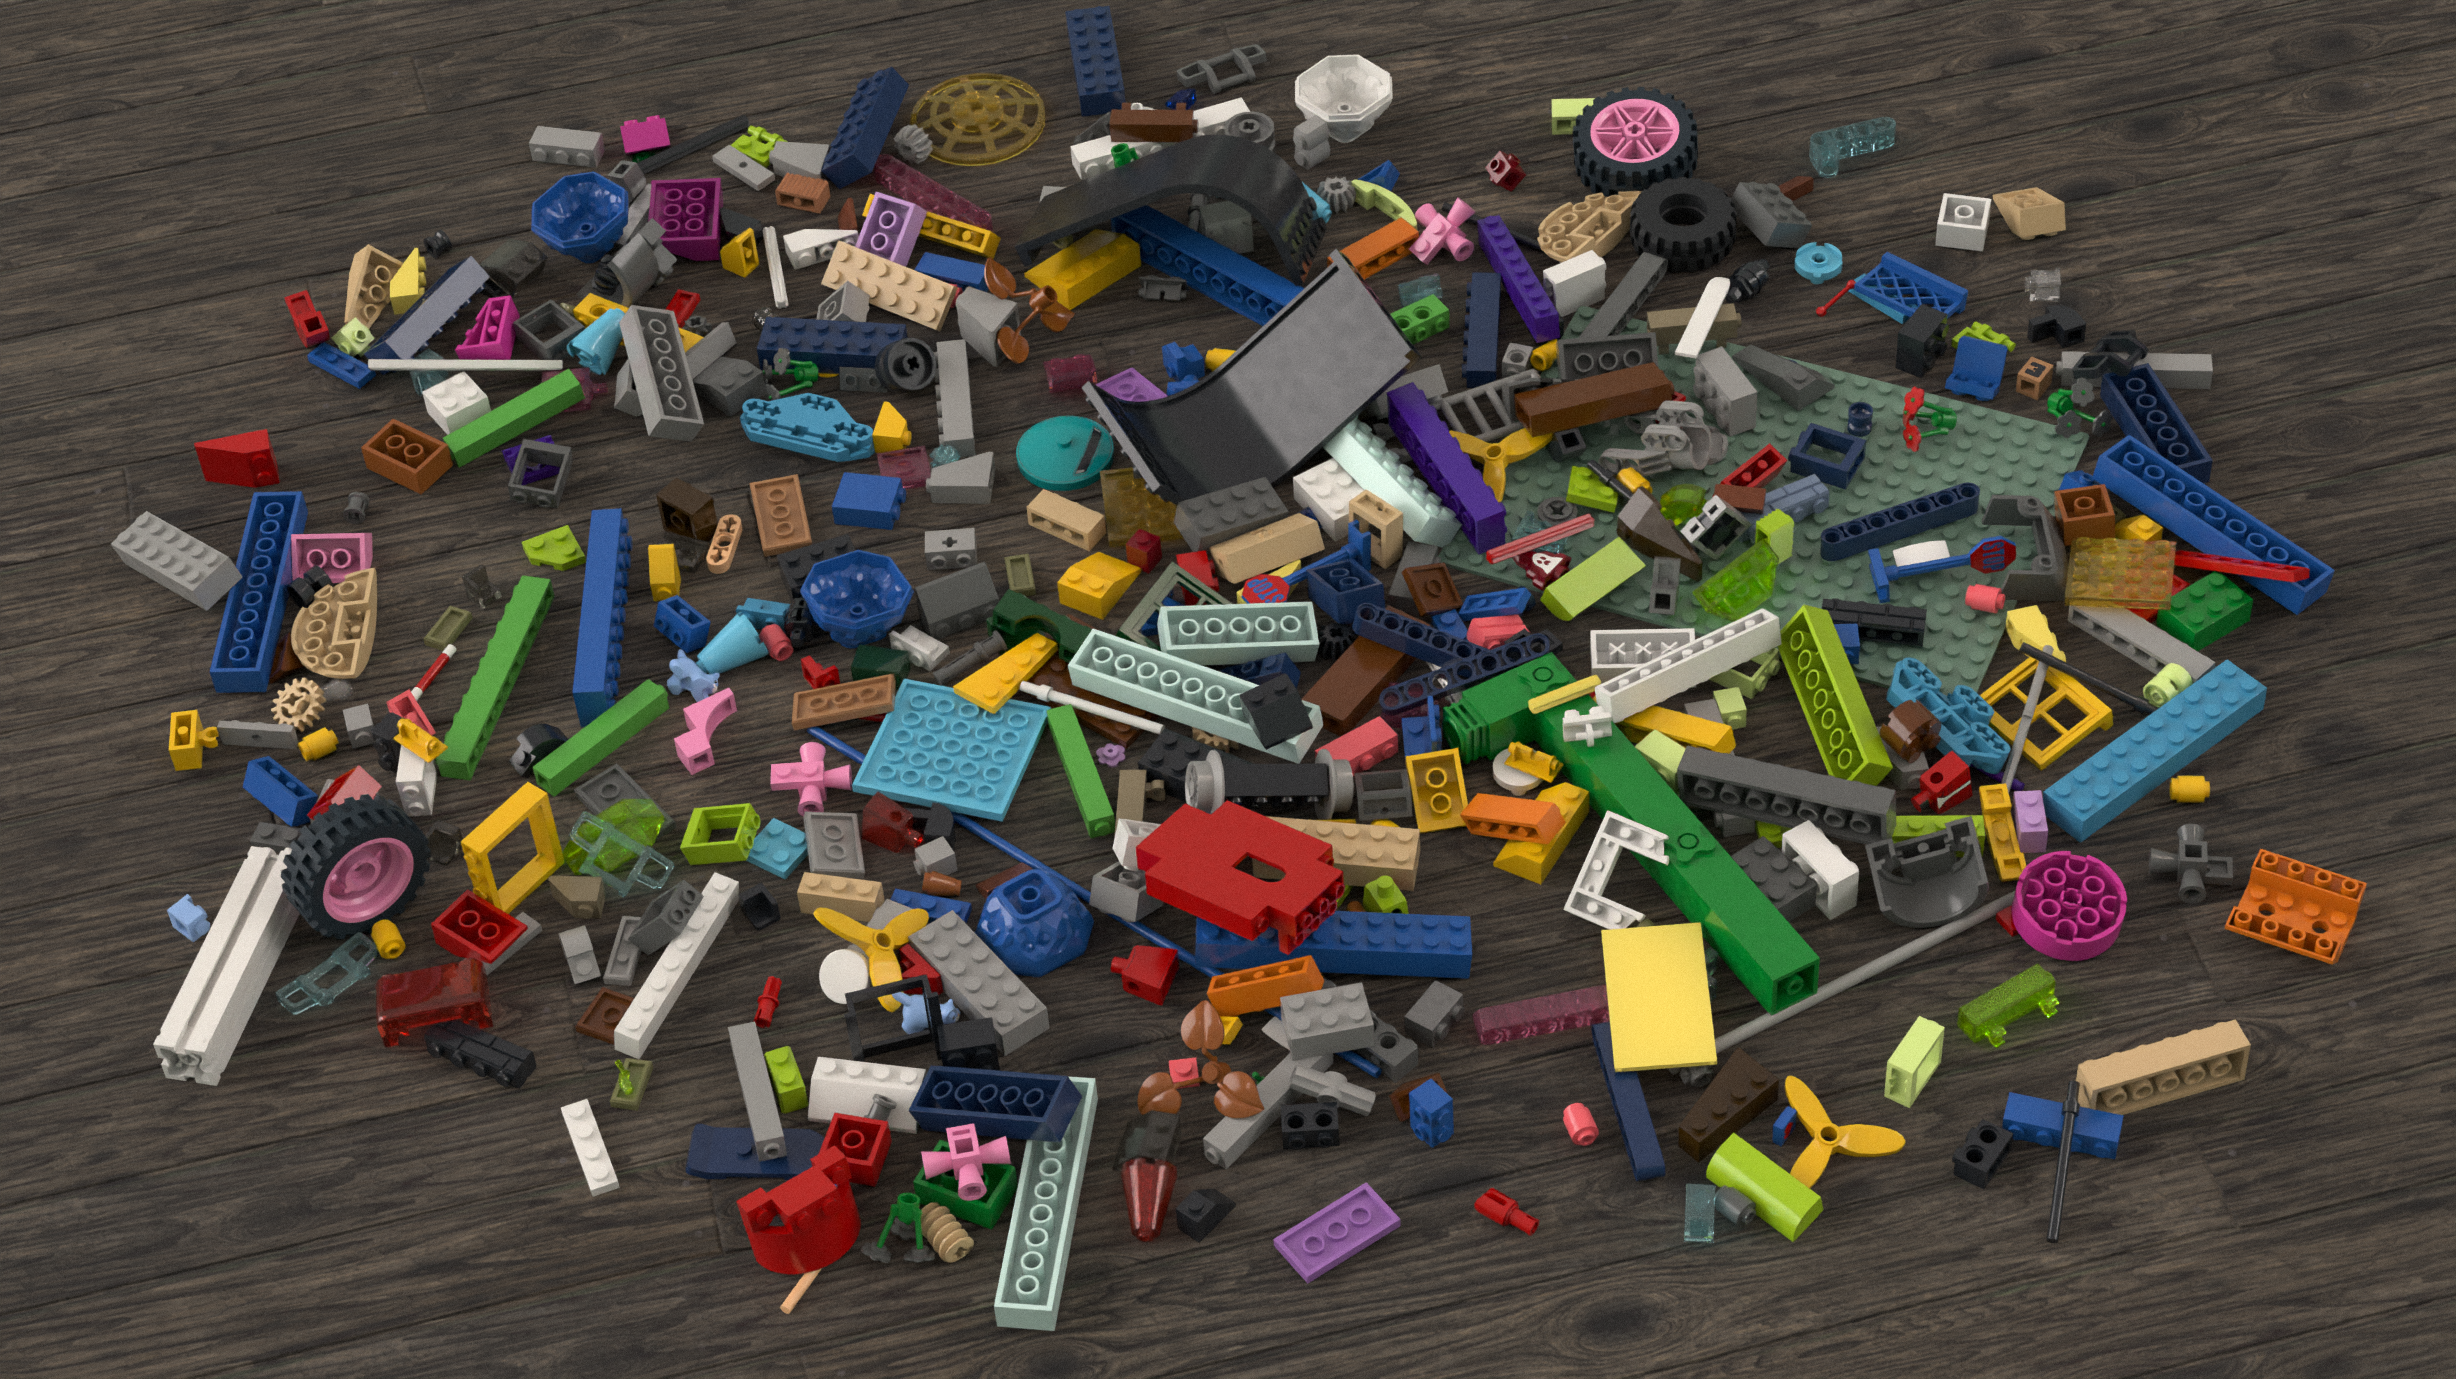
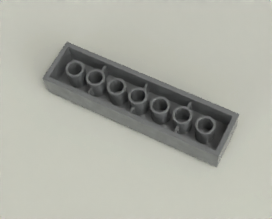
[1677,746,1896,845]

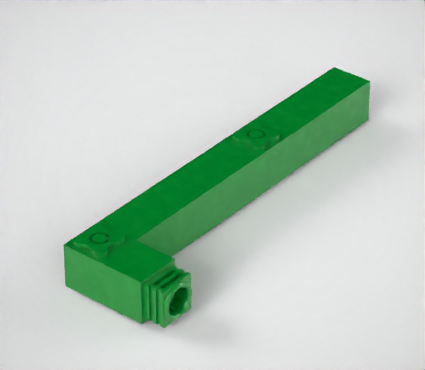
[1442,652,1820,1016]

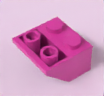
[620,115,670,155]

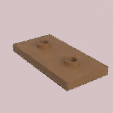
[749,474,812,557]
[792,674,896,730]

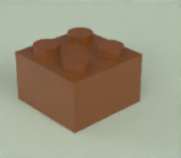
[2054,484,2115,546]

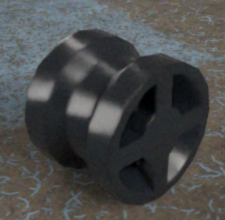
[423,230,452,259]

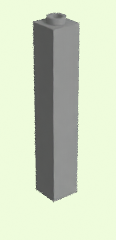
[2056,351,2213,389]
[728,1022,787,1162]
[1203,1053,1334,1169]

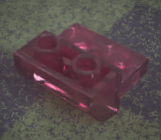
[1043,354,1097,393]

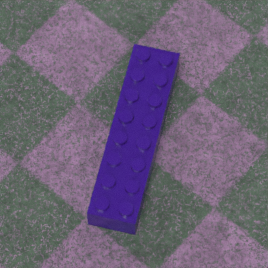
[1387,382,1507,555]

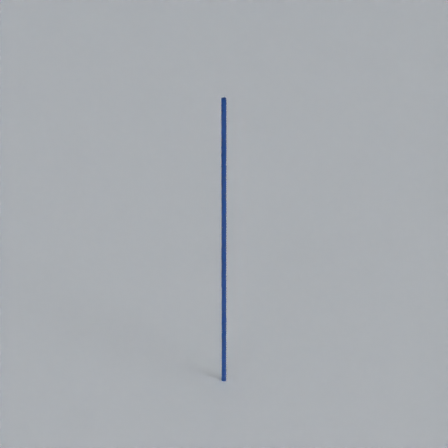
[807,726,1382,1078]

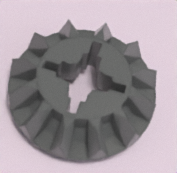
[1537,497,1578,527]

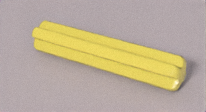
[1528,675,1601,714]

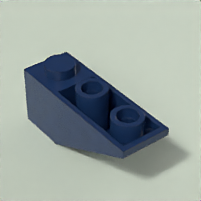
[1220,652,1301,689]

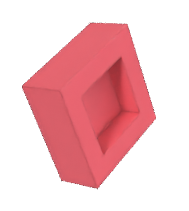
[1169,1057,1200,1089]

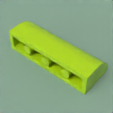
[1540,537,1646,621]
[1706,1133,1823,1242]

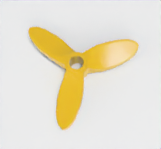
[1449,428,1555,502]
[813,907,929,1012]
[1785,1076,1905,1189]

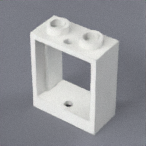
[396,745,438,816]

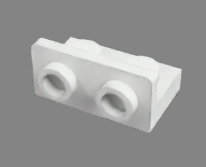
[889,625,950,671]

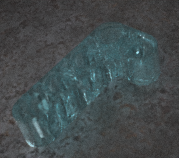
[1809,117,1896,178]

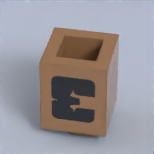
[2016,357,2054,400]

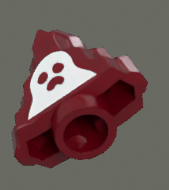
[1512,550,1572,591]

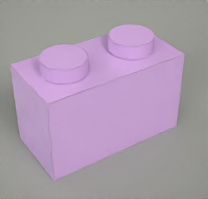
[2012,790,2048,853]

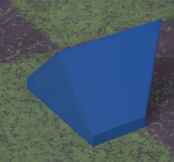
[1358,160,1400,191]

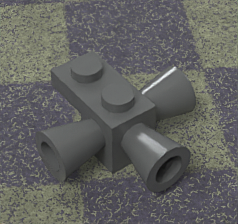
[2149,824,2233,904]

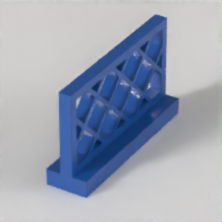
[1854,252,1968,319]

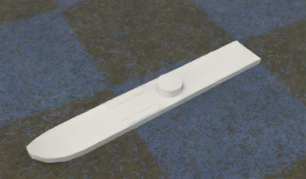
[1675,277,1730,359]

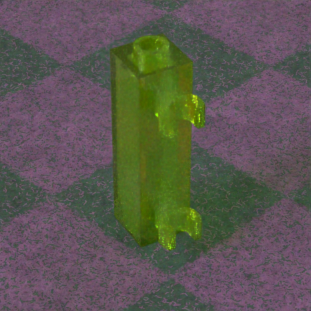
[1957,964,2059,1048]

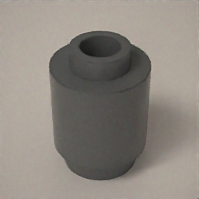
[1712,1185,1756,1226]

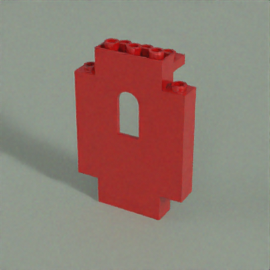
[1136,800,1345,955]

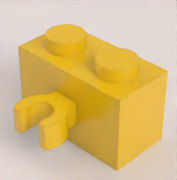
[169,710,219,771]

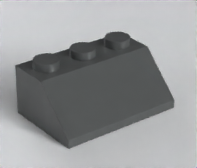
[915,562,999,640]

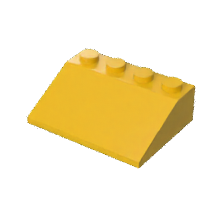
[1024,229,1141,310]

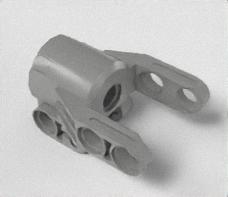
[1598,401,1712,476]

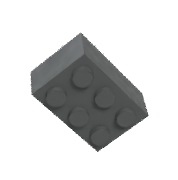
[1731,182,1812,248]
[1731,836,1817,922]

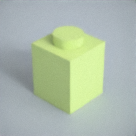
[1713,687,1747,730]

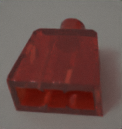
[862,791,923,853]

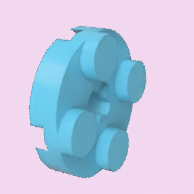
[1794,242,1842,284]

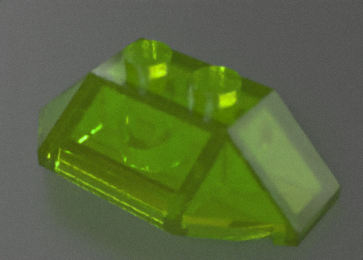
[1692,538,1779,622]
[562,799,665,875]

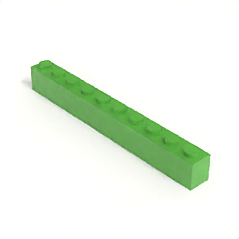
[435,575,555,780]

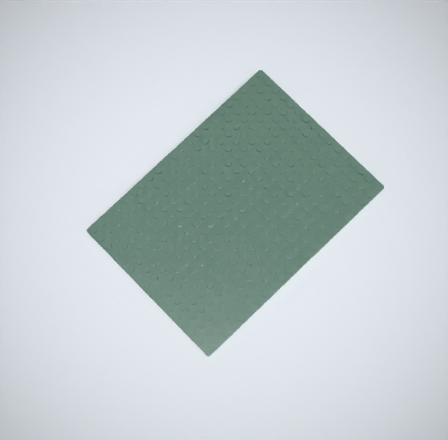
[1438,306,2089,696]

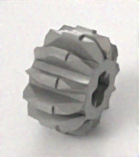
[894,124,933,164]
[1317,176,1356,214]

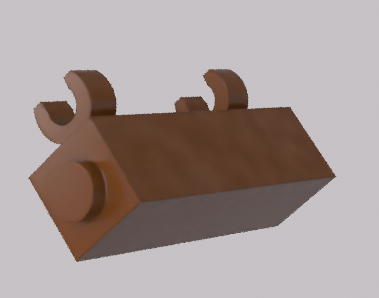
[1109,102,1199,142]

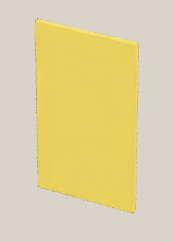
[1601,922,1717,1072]

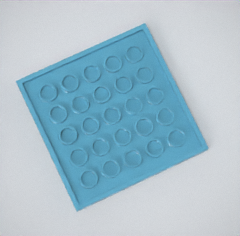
[852,679,1051,822]

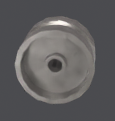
[1224,111,1276,154]

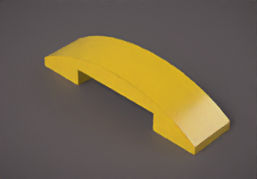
[1979,783,2026,882]

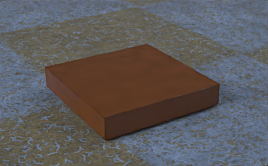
[1402,562,1463,617]
[575,987,635,1045]

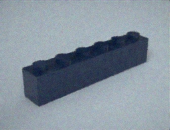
[1462,273,1501,388]

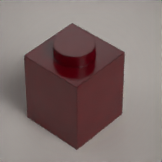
[1126,529,1162,574]

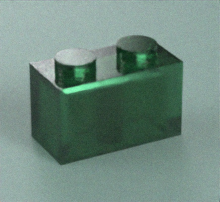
[851,644,911,690]

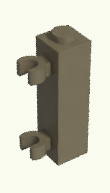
[1647,303,1741,355]
[1114,770,1165,859]

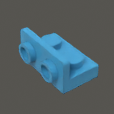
[736,598,790,633]

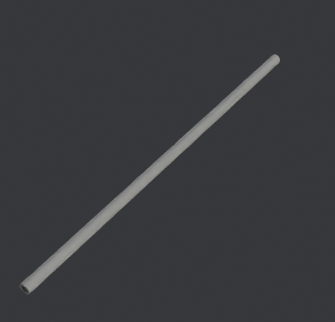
[1668,891,2015,1075]

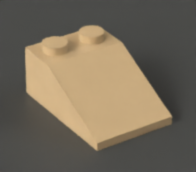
[1993,187,2066,240]

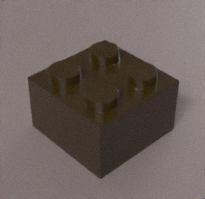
[656,478,718,550]

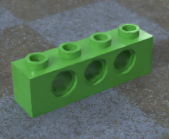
[1390,294,1450,344]

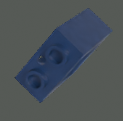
[1788,423,1866,490]

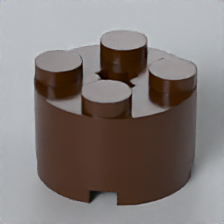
[1880,700,1941,764]

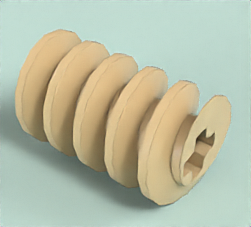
[921,1203,974,1263]

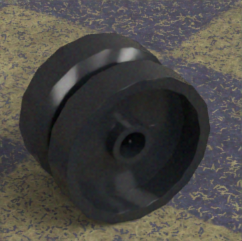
[875,338,937,394]

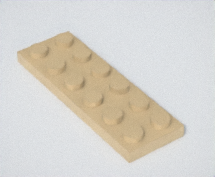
[821,240,958,331]

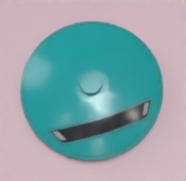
[1016,416,1114,491]

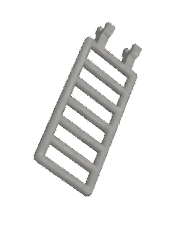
[1373,369,1541,464]

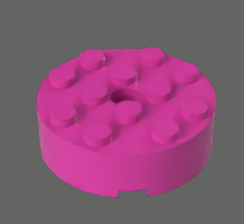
[2011,851,2127,961]

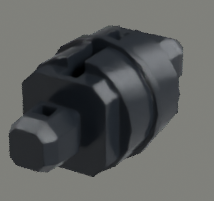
[1725,259,1770,304]
[784,596,819,647]

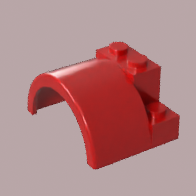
[736,1145,861,1274]

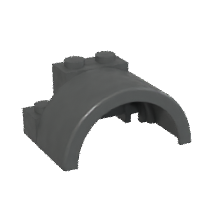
[576,218,677,308]
[1865,816,1989,928]

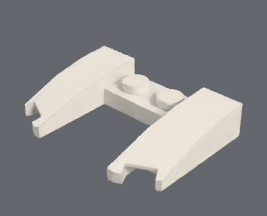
[1563,810,1669,930]

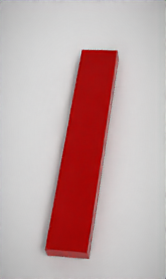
[2165,550,2309,582]

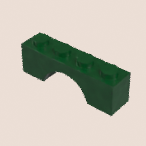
[992,589,1092,663]

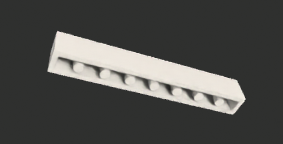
[1070,97,1250,180]
[1595,608,1781,723]
[614,873,739,1059]

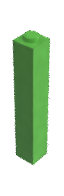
[443,369,585,468]
[533,679,669,797]
[1046,704,1115,838]

